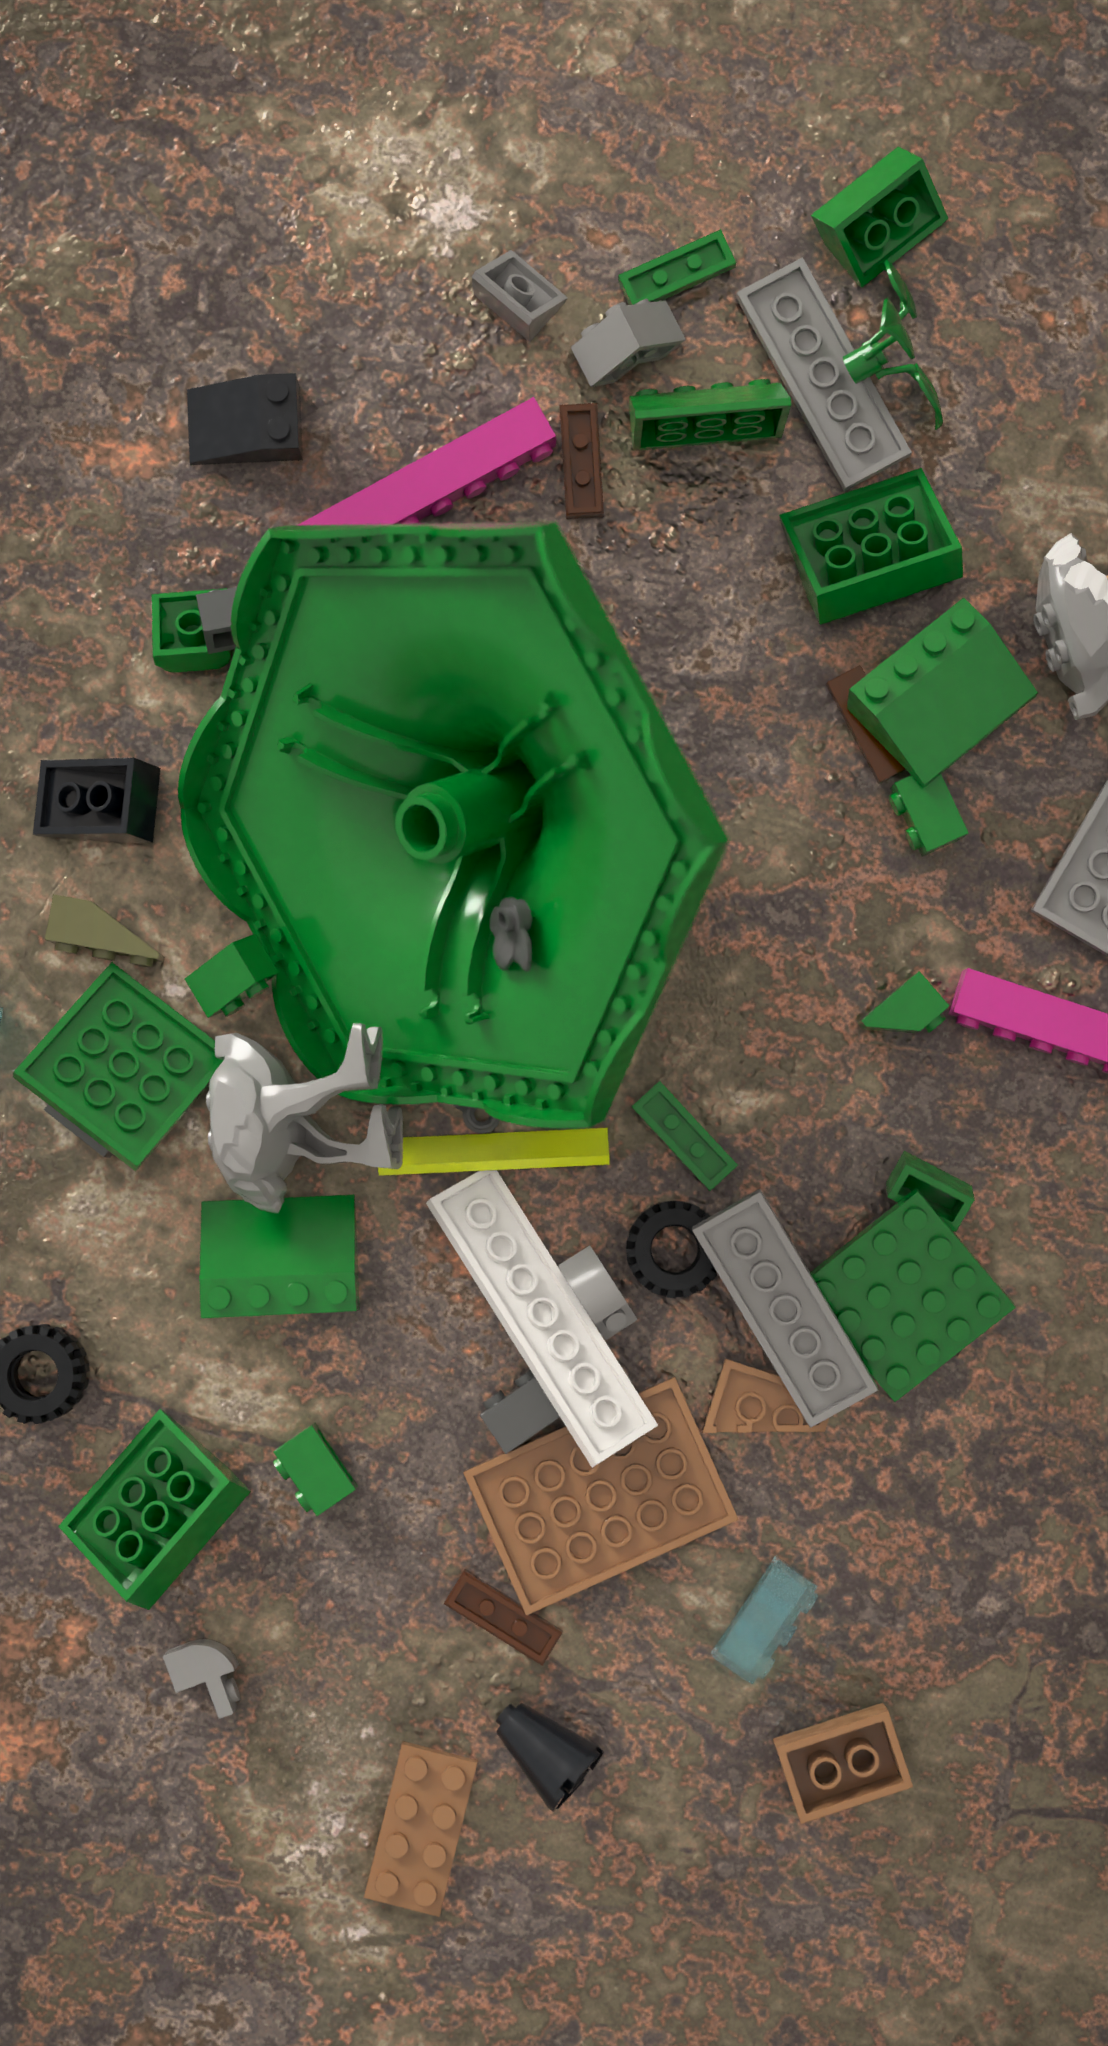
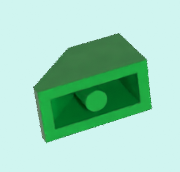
[857,971,949,1033]

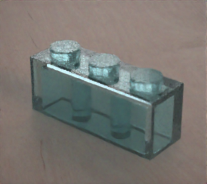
[711,1555,818,1685]

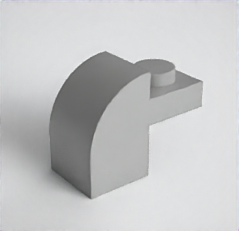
[558,1245,638,1341]
[163,1639,241,1719]

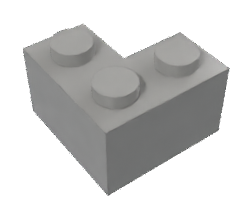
[571,299,686,387]

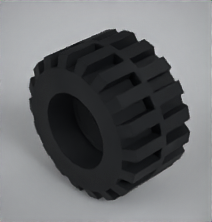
[626,1201,717,1298]
[0,1324,90,1424]

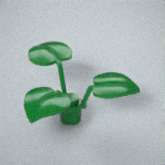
[842,260,943,430]

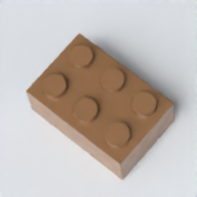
[773,1703,913,1824]

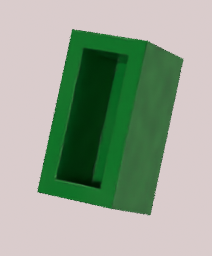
[888,774,969,857]
[185,934,279,1018]
[886,1151,975,1232]
[273,1423,358,1516]

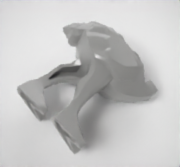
[206,1023,403,1213]

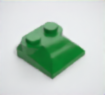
[152,588,233,673]

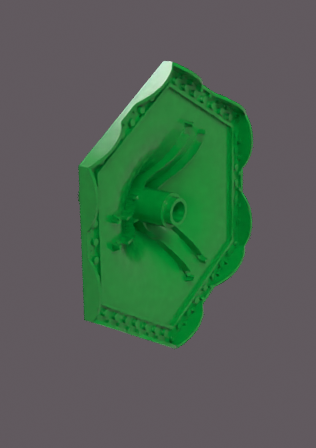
[178,522,730,1128]

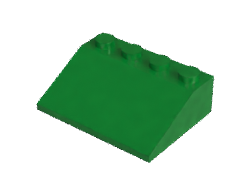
[628,379,791,451]
[779,468,963,625]
[847,598,1038,788]
[199,1194,360,1318]
[58,1409,251,1610]

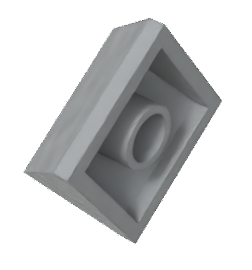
[472,250,568,342]

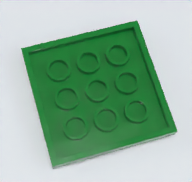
[13,962,224,1171]
[810,1188,1016,1402]

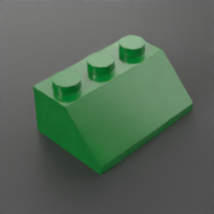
[811,146,949,287]

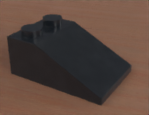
[187,373,303,465]
[33,758,161,843]

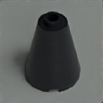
[496,1703,605,1812]

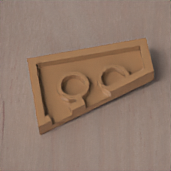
[702,1358,829,1433]

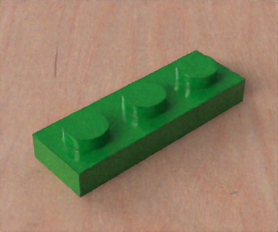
[618,229,736,305]
[631,1081,738,1191]

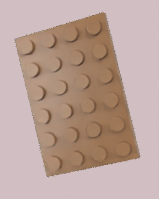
[463,1376,739,1616]

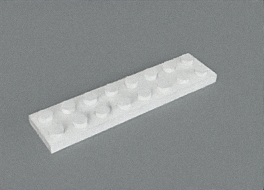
[426,1170,658,1468]

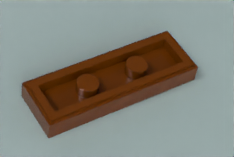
[560,403,604,519]
[826,665,906,784]
[444,1569,563,1666]

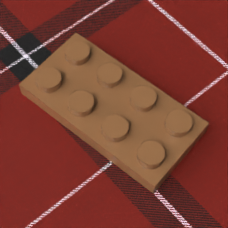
[364,1741,478,1917]

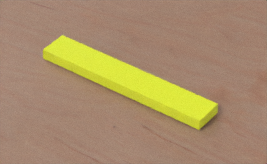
[378,1128,610,1176]

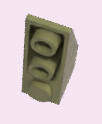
[45,894,165,967]

